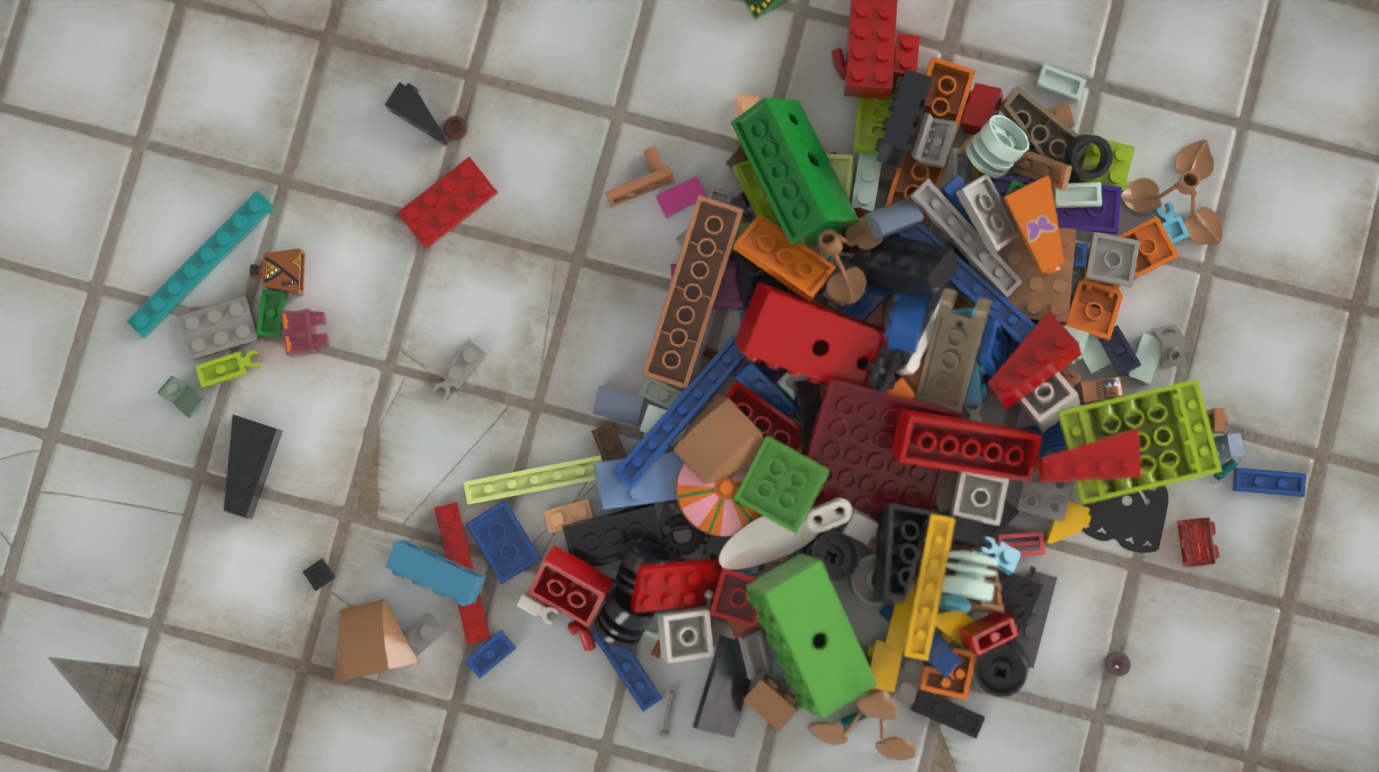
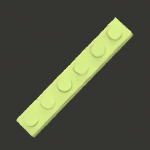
[464,455,603,505]

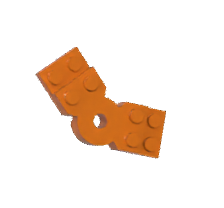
[1064,216,1179,341]

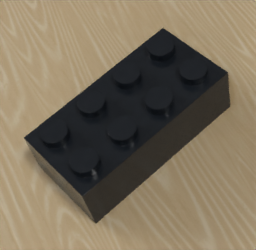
[849,235,959,300]

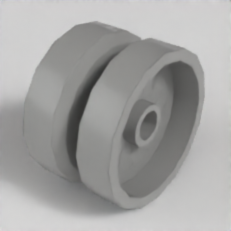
[848,554,885,606]

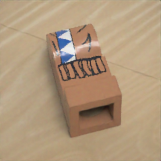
[1076,377,1124,404]

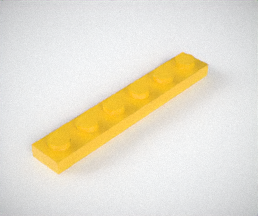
[904,514,955,661]

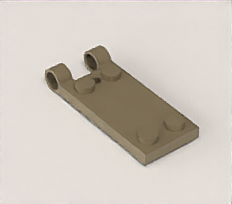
[915,288,992,412]

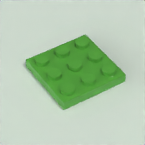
[734,436,830,534]

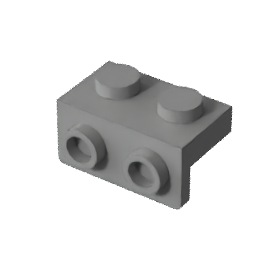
[911,113,957,168]

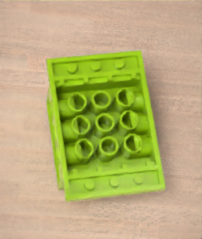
[1057,379,1222,505]

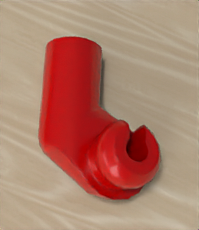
[832,48,845,81]
[567,620,596,652]

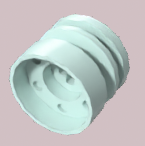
[966,115,1029,178]
[941,550,999,601]

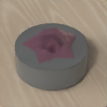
[1105,652,1131,676]

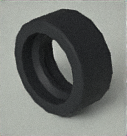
[1064,134,1113,179]

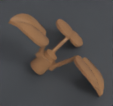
[1121,140,1223,245]
[804,216,883,304]
[807,689,916,760]

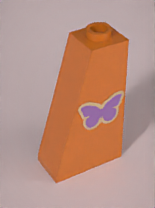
[1002,175,1065,275]

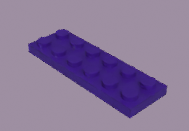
[981,174,1122,234]

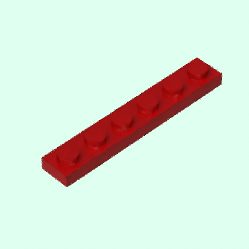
[434,502,491,644]

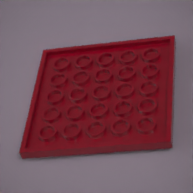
[805,377,963,535]

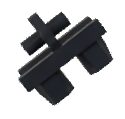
[866,345,905,394]

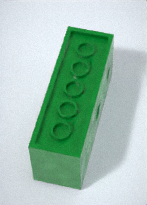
[730,97,859,245]

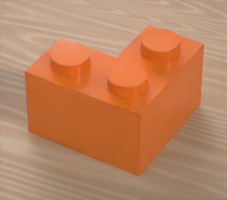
[917,647,976,700]

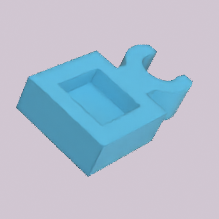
[1154,202,1190,244]
[977,536,1021,575]

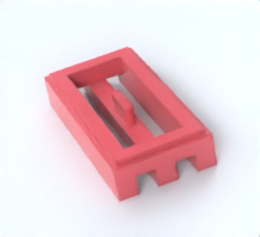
[996,531,1046,556]

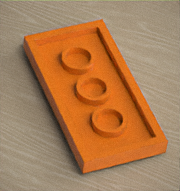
[733,214,836,302]

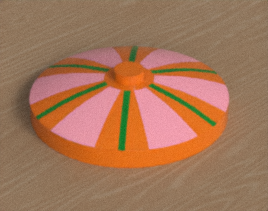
[676,463,762,537]

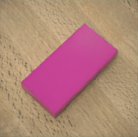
[656,177,707,217]

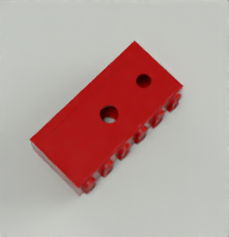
[734,282,888,389]

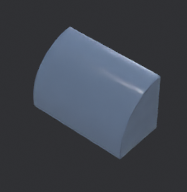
[865,199,924,240]
[593,385,645,426]

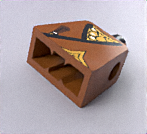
[250,248,305,295]

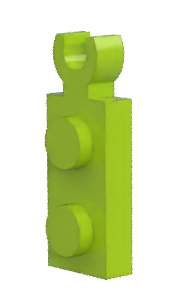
[195,350,262,388]

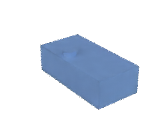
[593,452,684,511]

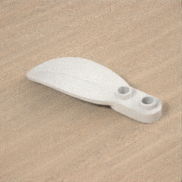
[719,498,852,570]

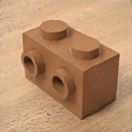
[744,674,799,732]

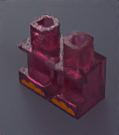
[281,309,329,357]

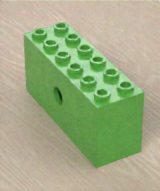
[745,553,878,719]

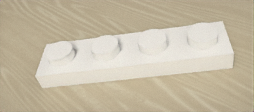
[895,289,944,375]

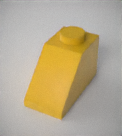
[1044,500,1091,544]

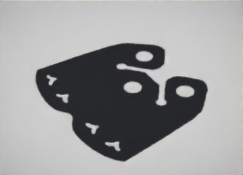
[1082,485,1169,553]

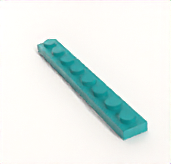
[126,191,275,338]

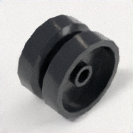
[974,640,1029,697]

